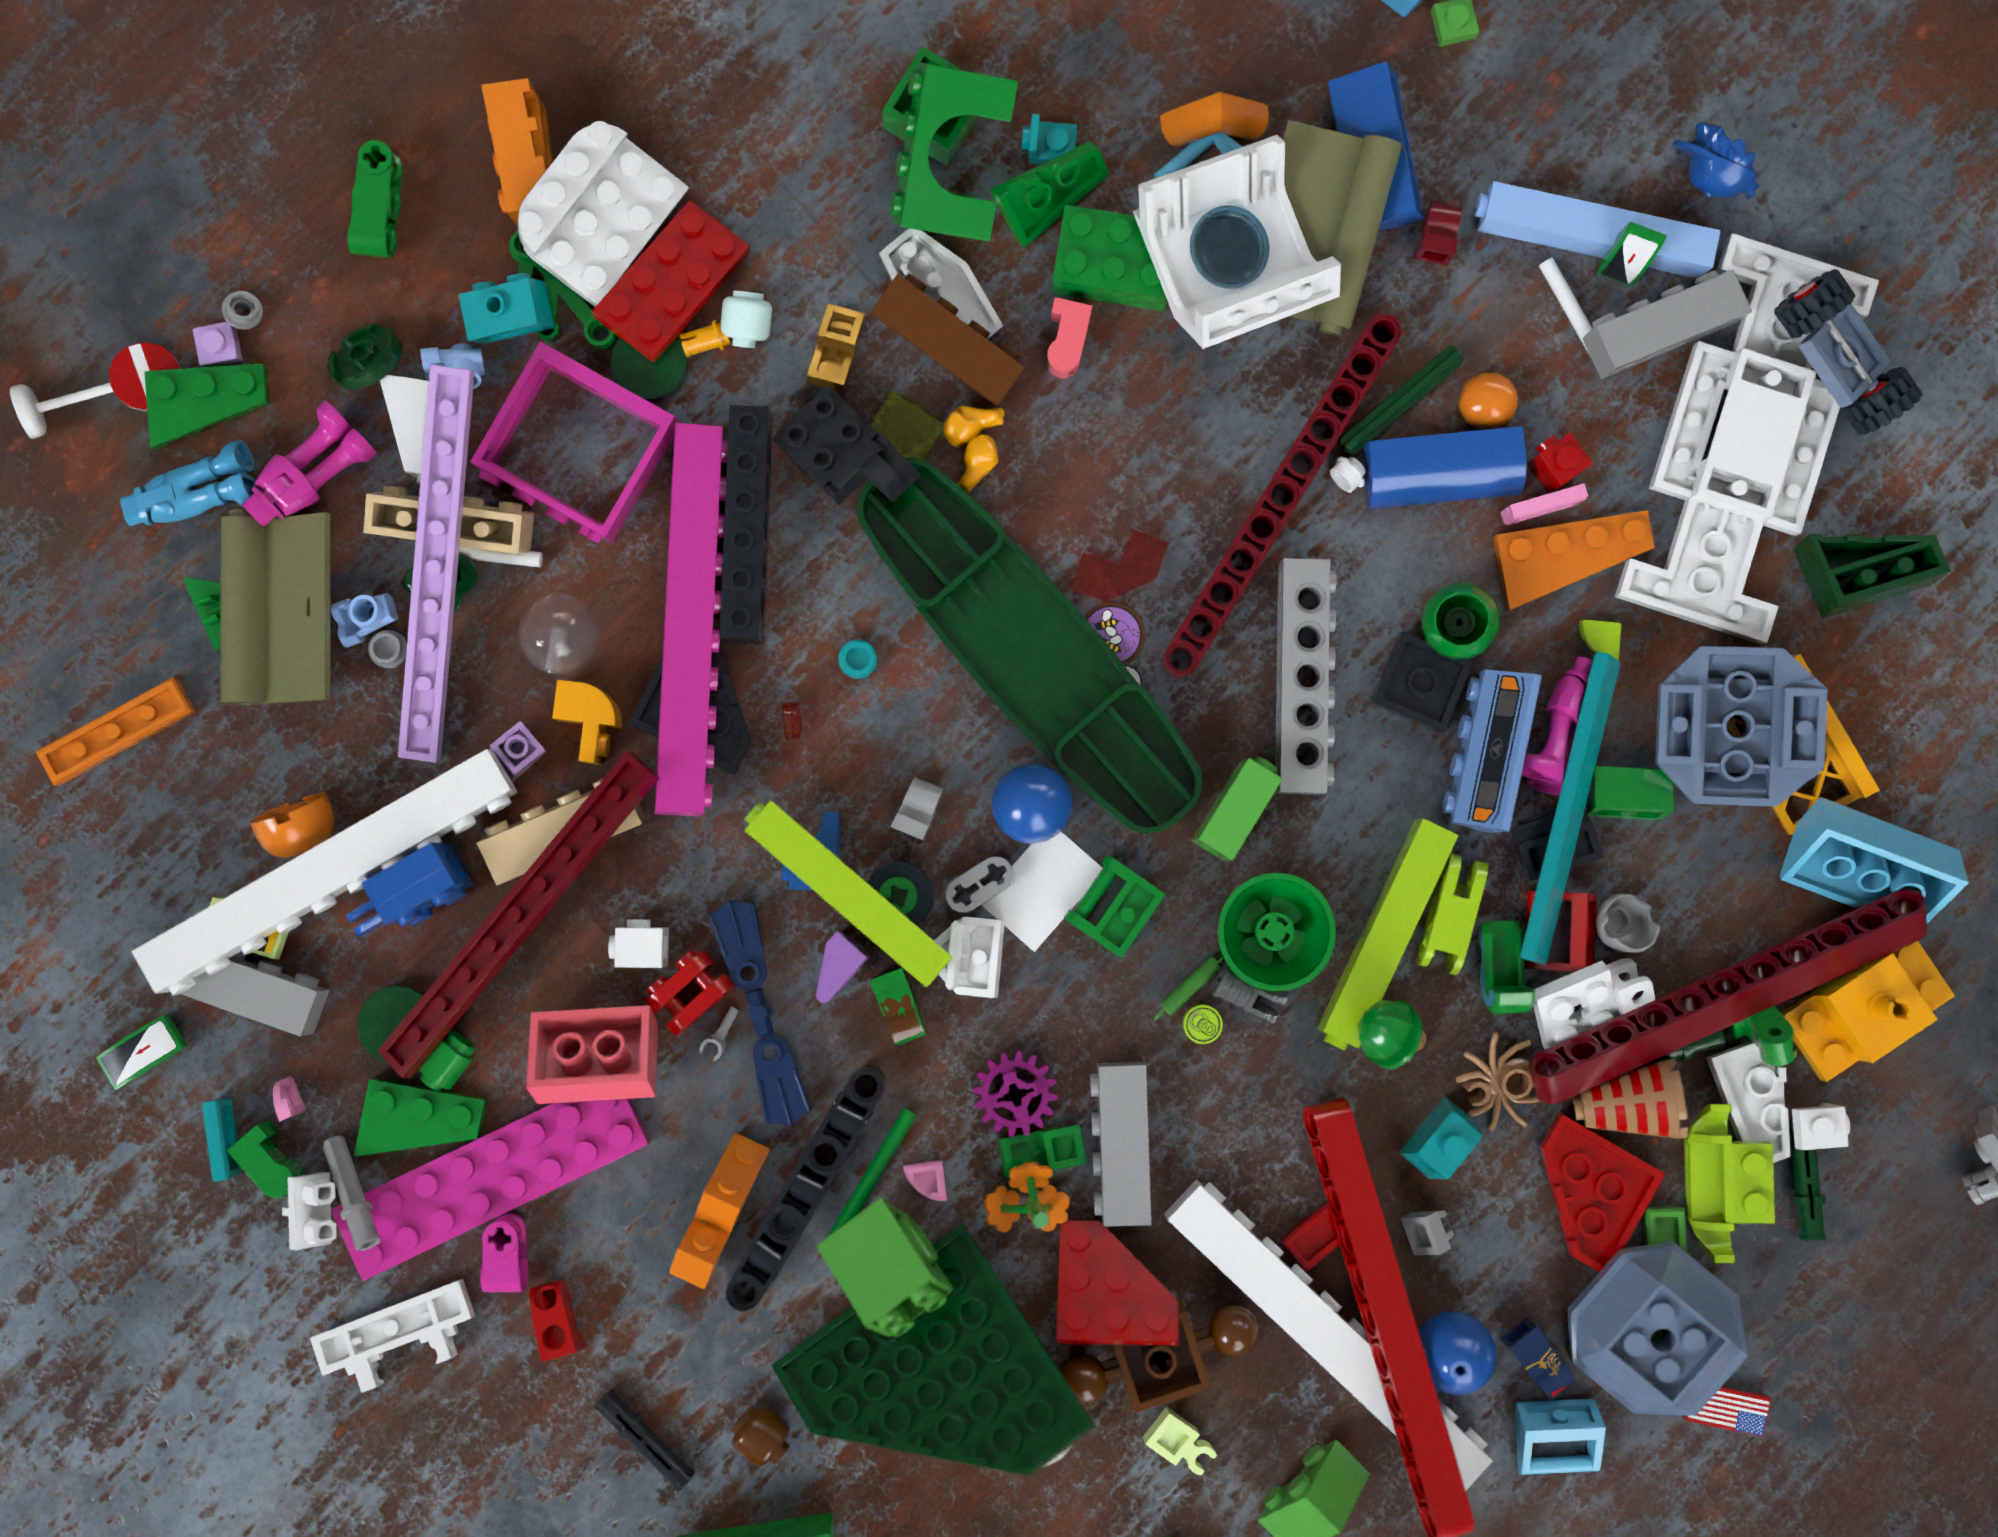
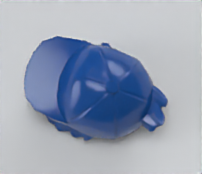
[1671,122,1759,200]

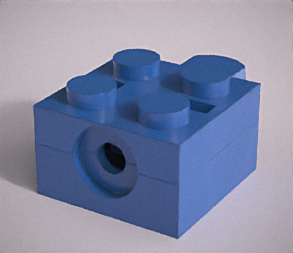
[346,842,475,937]

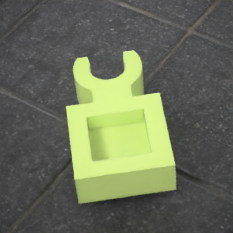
[1142,1406,1217,1475]

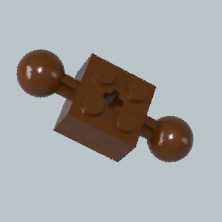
[1060,1301,1259,1413]

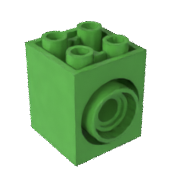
[816,1198,954,1337]

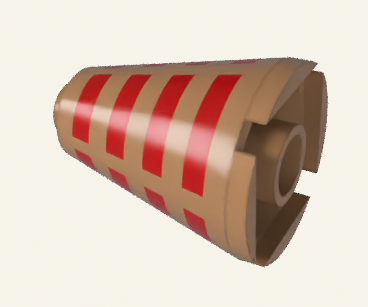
[1573,1058,1688,1139]

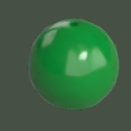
[1422,583,1500,659]

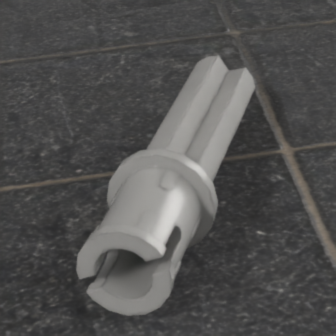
[323,1136,381,1251]

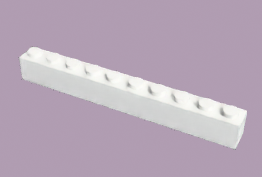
[131,749,518,996]
[1164,1179,1493,1490]

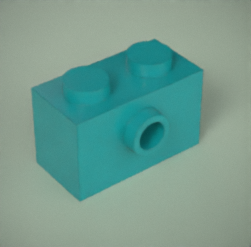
[458,273,555,344]

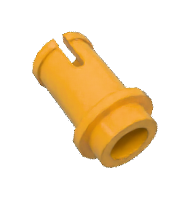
[680,320,732,357]

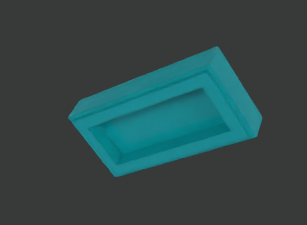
[202,1097,242,1182]

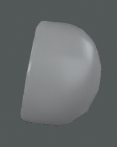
[1595,894,1660,953]

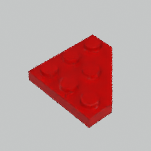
[1539,1113,1665,1272]
[1057,1221,1179,1345]

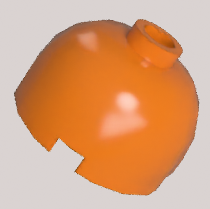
[250,792,335,858]

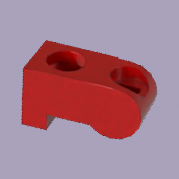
[529,1279,585,1362]

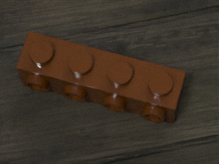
[870,273,1025,406]

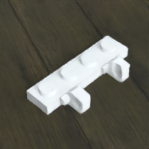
[310,1279,476,1393]

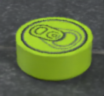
[1182,1004,1223,1044]

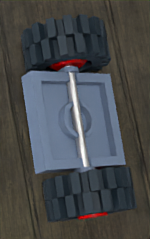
[1774,269,1923,435]

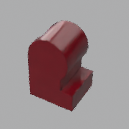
[1414,200,1462,266]

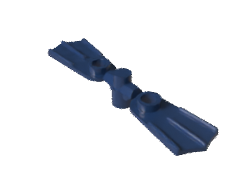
[708,900,812,1126]

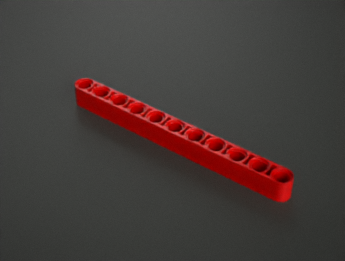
[1303,1097,1475,1537]

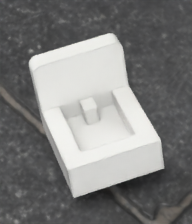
[1792,1103,1850,1150]

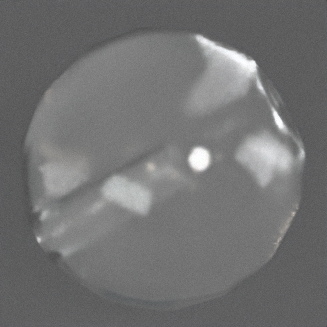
[518,594,599,674]

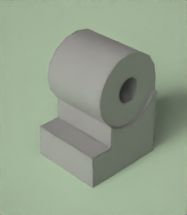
[891,777,944,841]

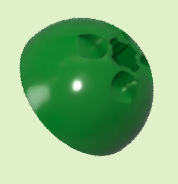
[1218,873,1336,991]

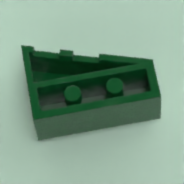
[1793,534,1951,619]

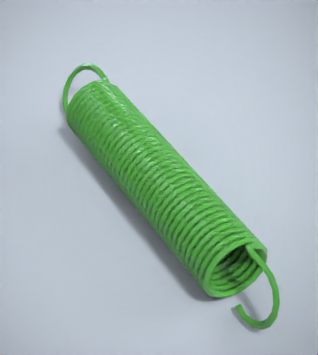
[1154,954,1224,1020]

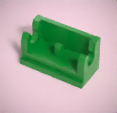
[1586,766,1674,820]

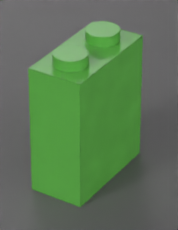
[1191,756,1283,861]

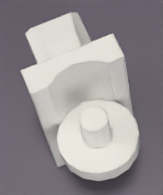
[282,1172,336,1250]

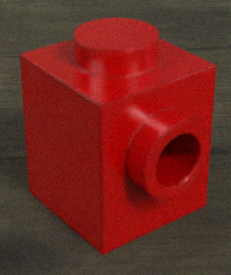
[1527,432,1593,494]

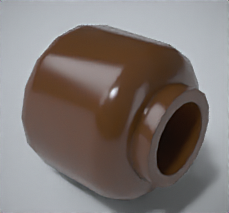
[730,1405,790,1467]

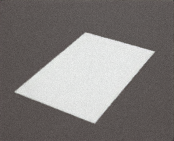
[982,832,1102,952]

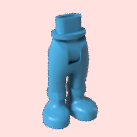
[120,439,260,526]

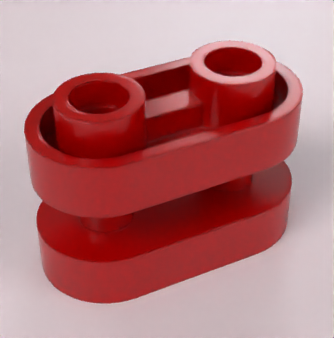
[645,950,735,1038]

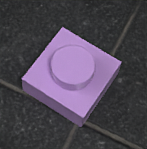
[193,322,243,367]

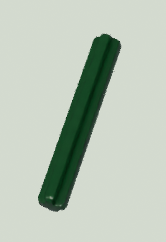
[1338,345,1464,456]

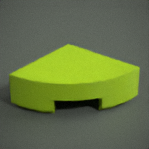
[1579,620,1621,661]

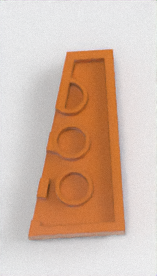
[1493,510,1655,612]

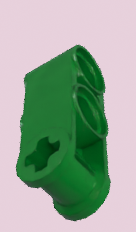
[347,140,403,258]

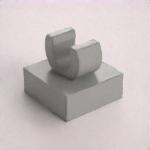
[1401,1210,1454,1255]

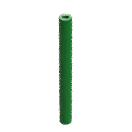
[826,1107,917,1238]

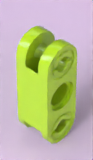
[1417,853,1488,976]

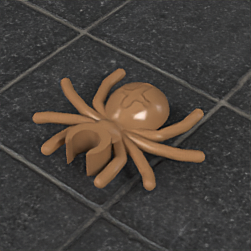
[1456,1032,1540,1131]

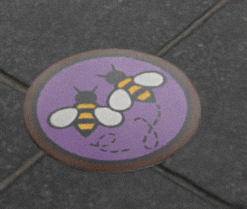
[1084,602,1145,665]

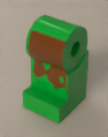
[869,967,926,1046]

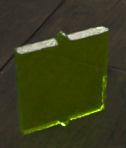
[871,392,944,460]

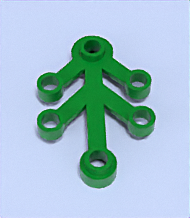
[509,231,617,349]

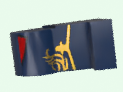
[1500,1318,1576,1401]

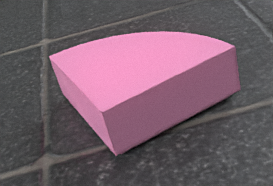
[273,1076,306,1121]
[903,1160,947,1201]

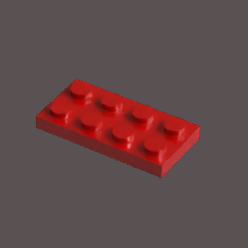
[592,200,750,363]

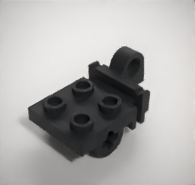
[772,385,921,506]

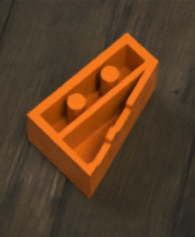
[481,78,553,225]

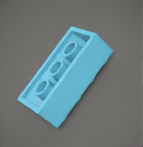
[1780,797,1969,924]

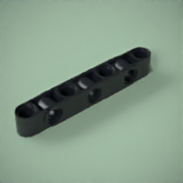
[726,1065,885,1312]

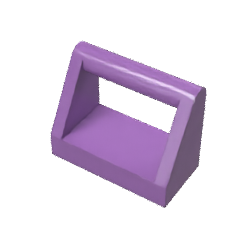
[816,929,872,1003]

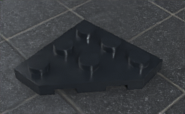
[629,645,752,776]

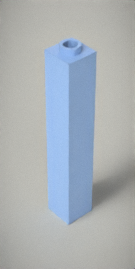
[1474,181,1721,278]

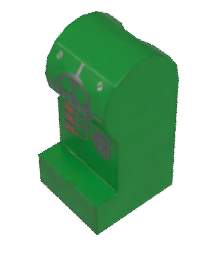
[1728,1006,1797,1066]
[227,1120,304,1198]

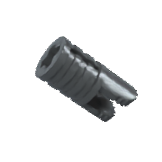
[1212,963,1291,1023]

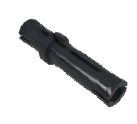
[593,1388,695,1492]

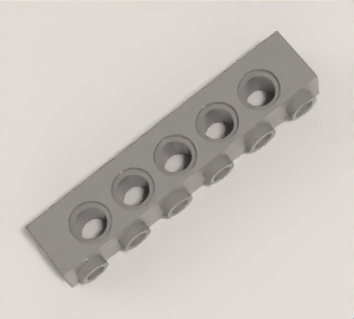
[1275,558,1337,795]

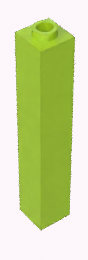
[744,801,953,988]
[1317,818,1459,1051]

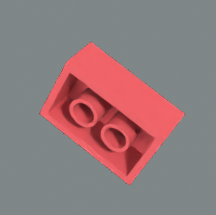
[526,1005,658,1104]

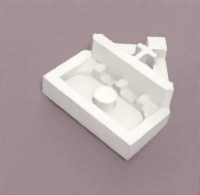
[934,917,1005,998]

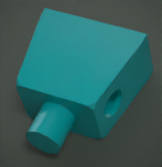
[1398,1096,1483,1180]

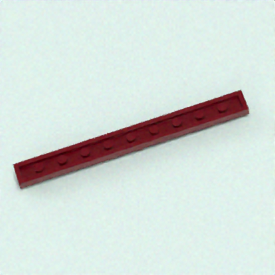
[378,750,660,1078]

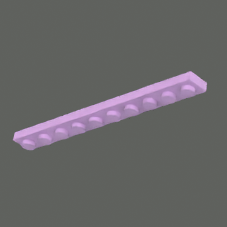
[398,364,475,763]

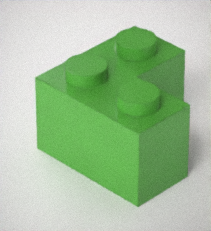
[1258,1439,1370,1537]

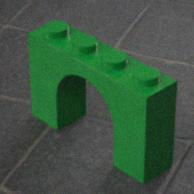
[889,62,1018,241]

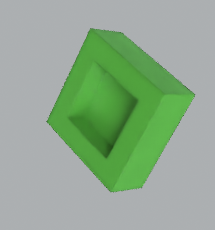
[1431,0,1479,47]

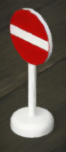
[10,342,181,439]

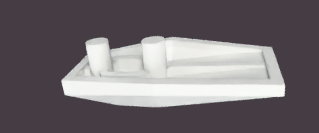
[879,228,1003,340]

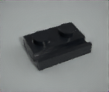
[1510,804,1604,882]

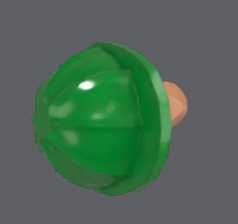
[1357,1000,1426,1069]

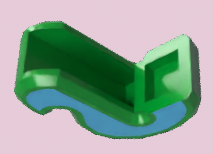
[1477,920,1535,1014]

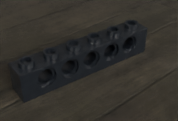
[720,405,774,644]

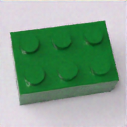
[1051,205,1167,311]

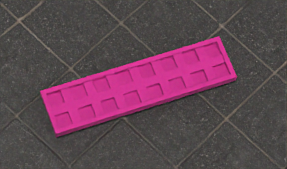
[331,1099,651,1281]

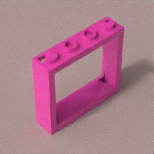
[470,342,679,544]

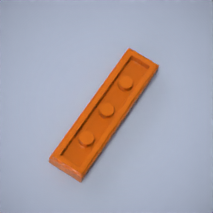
[36,677,196,786]

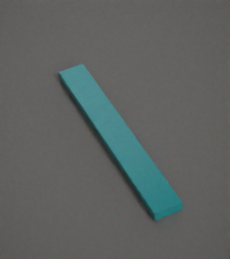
[1520,652,1621,965]

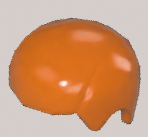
[1458,373,1518,430]

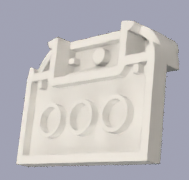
[518,121,689,307]

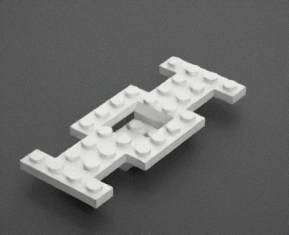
[1615,233,1879,645]

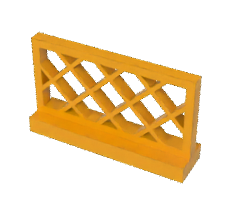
[1727,654,1880,835]

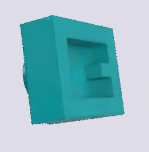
[1022,113,1077,165]

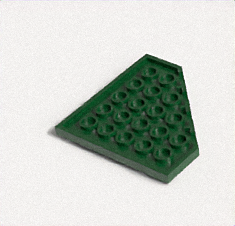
[771,1223,1097,1477]

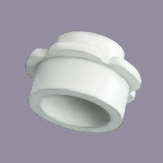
[1330,457,1366,493]

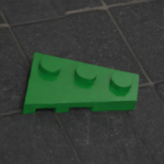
[990,141,1110,248]
[144,364,270,451]
[354,1078,488,1157]

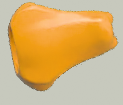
[943,406,1004,447]
[957,434,999,494]

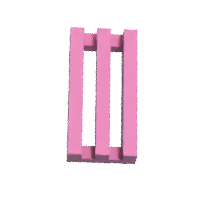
[1501,483,1588,526]

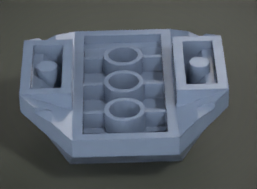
[1655,646,1828,807]
[1568,1241,1748,1416]

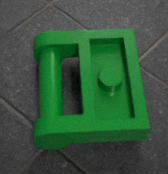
[1064,854,1166,959]

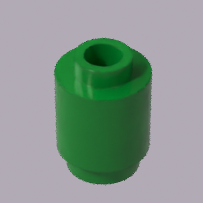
[418,1030,477,1091]

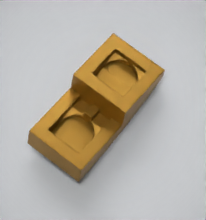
[807,304,865,393]

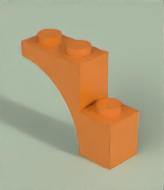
[669,1133,770,1290]

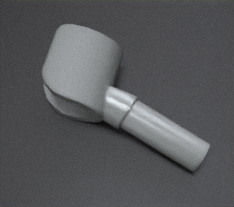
[699,1006,739,1061]

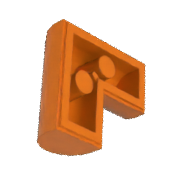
[1160,92,1269,147]

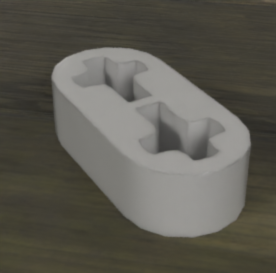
[946,857,1014,913]

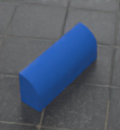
[1328,61,1425,231]
[1362,426,1527,510]

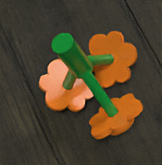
[984,1162,1070,1232]

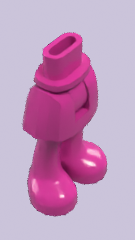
[241,400,377,527]
[1521,656,1593,796]

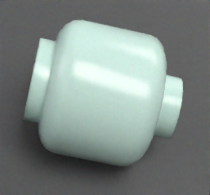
[721,290,772,348]

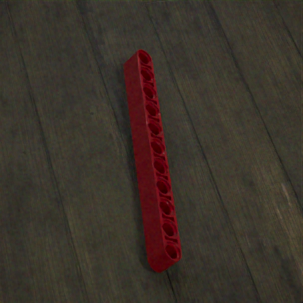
[1161,313,1402,679]
[1528,890,1927,1104]

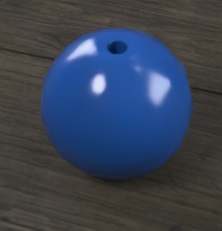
[991,763,1073,844]
[1418,1311,1496,1395]

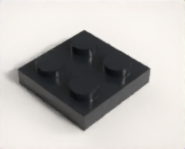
[1370,631,1474,733]

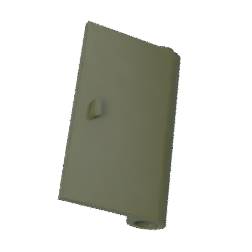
[1245,120,1403,336]
[220,509,330,705]

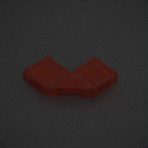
[1070,530,1169,603]

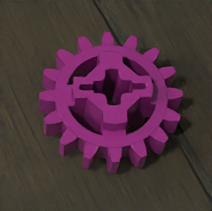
[973,1050,1058,1137]

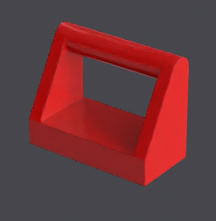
[1524,891,1597,972]

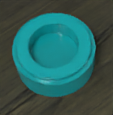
[838,639,878,679]

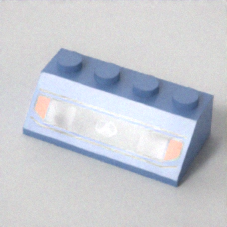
[1442,669,1542,833]

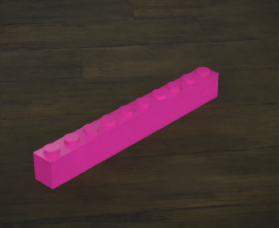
[654,423,728,817]

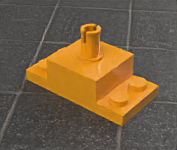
[1781,941,1955,1082]

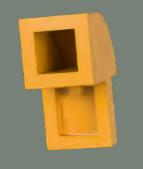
[552,680,622,765]

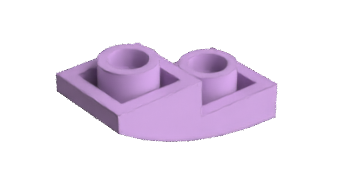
[489,721,546,783]

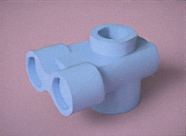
[420,343,485,389]
[331,593,398,648]

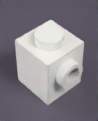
[608,920,669,968]

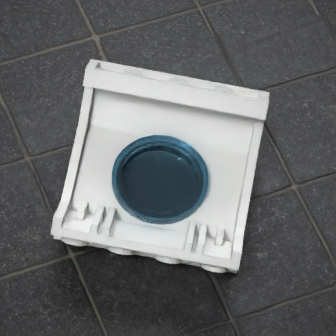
[1133,135,1341,349]

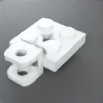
[1533,958,1655,1049]

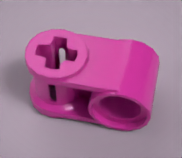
[480,1213,529,1292]

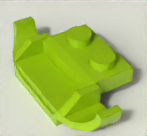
[1684,1104,1775,1263]

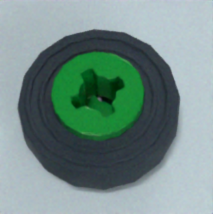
[867,861,934,926]

